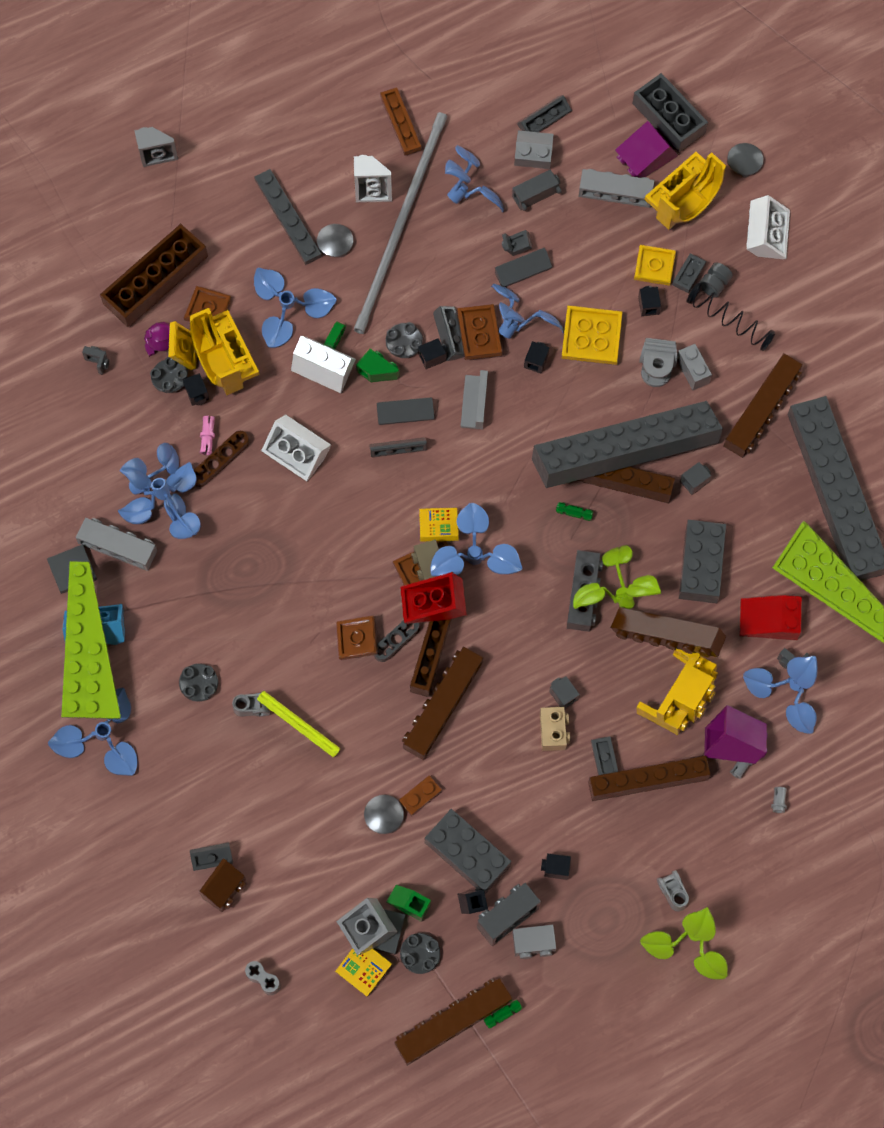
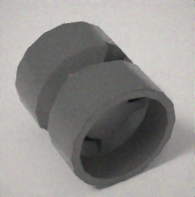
[699,262,733,297]

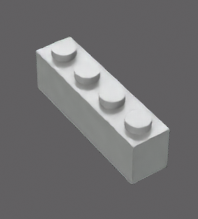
[578,169,654,208]
[76,517,157,571]

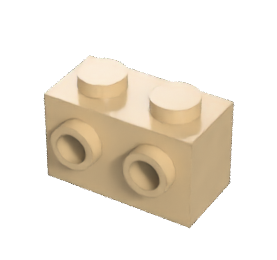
[540,707,570,751]

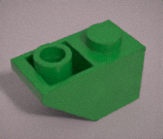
[356,349,399,383]
[386,885,431,922]

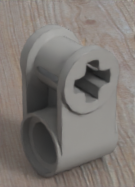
[232,693,270,717]
[657,870,689,912]

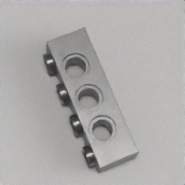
[567,550,603,632]

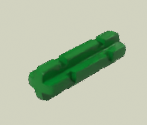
[556,502,593,521]
[484,1000,522,1029]

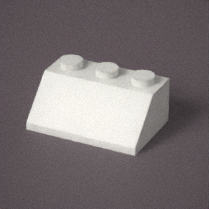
[354,155,392,202]
[746,195,790,259]
[291,336,356,393]
[261,415,331,481]

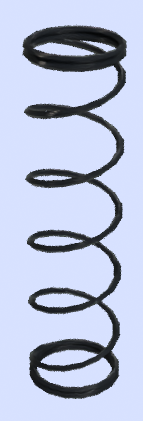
[686,283,776,351]

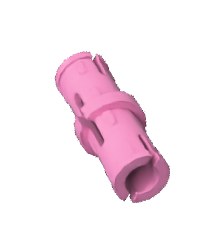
[200,416,215,455]

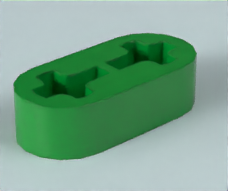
[324,321,346,349]

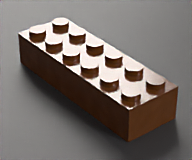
[100,223,208,327]

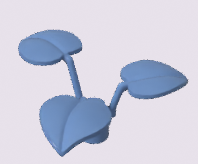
[445,145,504,213]
[254,268,337,348]
[491,284,564,339]
[120,443,186,521]
[118,462,201,539]
[431,503,522,576]
[743,656,817,734]
[48,688,137,776]

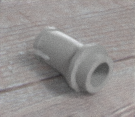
[730,762,753,779]
[771,787,787,813]

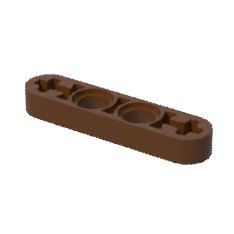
[194,430,249,487]

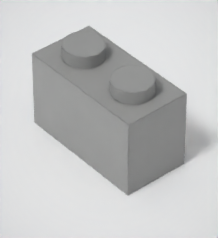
[677,344,712,391]
[512,925,556,959]

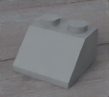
[134,127,178,167]
[514,130,554,169]
[336,898,398,955]

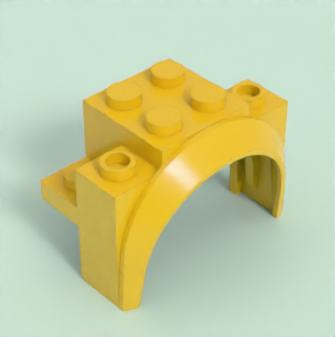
[644,152,726,230]
[190,308,260,396]
[636,649,718,735]

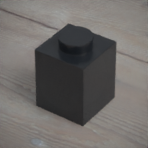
[638,286,661,316]
[418,338,448,369]
[524,341,550,374]
[182,373,209,406]
[541,853,571,880]
[458,889,488,914]

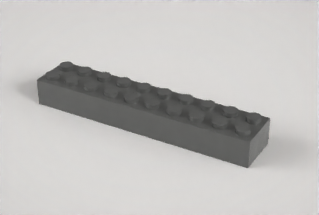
[787,396,884,581]
[532,401,723,488]

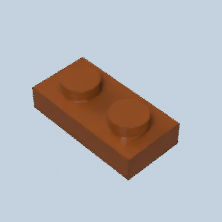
[399,776,442,817]

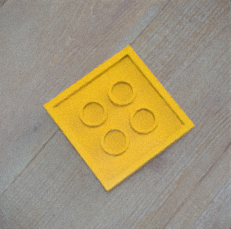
[561,305,622,365]

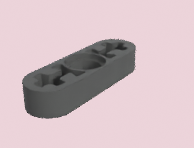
[374,620,419,662]

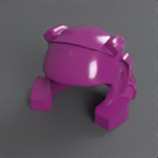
[144,322,170,357]

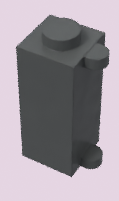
[512,169,562,211]

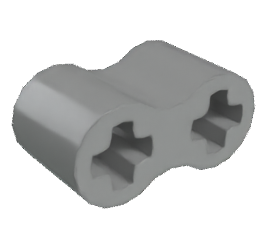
[245,961,280,995]

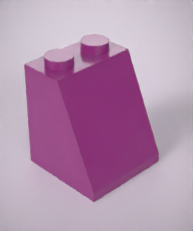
[615,121,678,178]
[704,705,768,764]

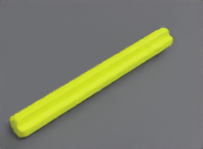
[257,691,340,757]

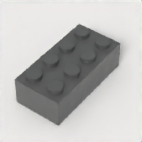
[632,73,708,153]
[679,520,726,604]
[424,809,511,894]

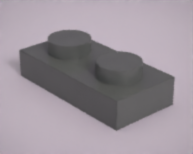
[672,253,706,293]
[591,736,618,775]
[190,842,233,871]

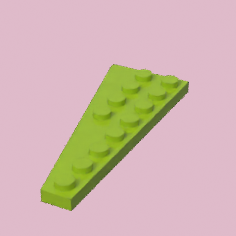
[772,521,884,643]
[61,561,121,719]

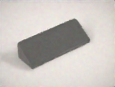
[517,95,572,132]
[495,248,552,287]
[433,306,464,361]
[377,397,434,425]
[369,437,427,457]

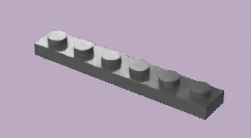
[254,169,322,265]

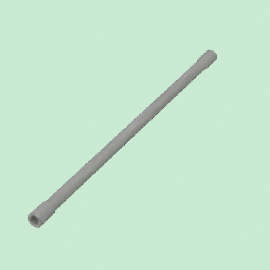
[353,112,447,334]

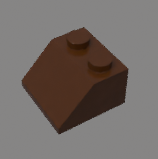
[199,858,246,912]

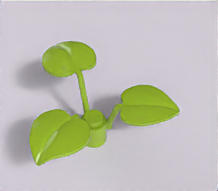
[573,545,661,609]
[640,907,728,979]

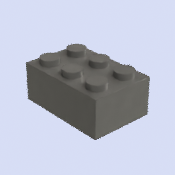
[477,883,541,946]

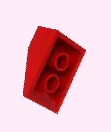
[400,572,467,624]
[739,595,802,640]

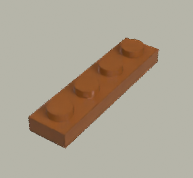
[380,87,421,155]

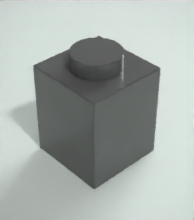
[680,462,711,495]
[549,676,580,709]

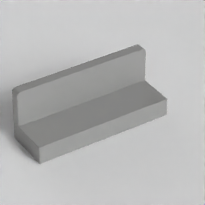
[461,370,488,430]

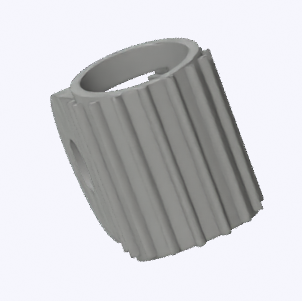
[639,338,677,387]

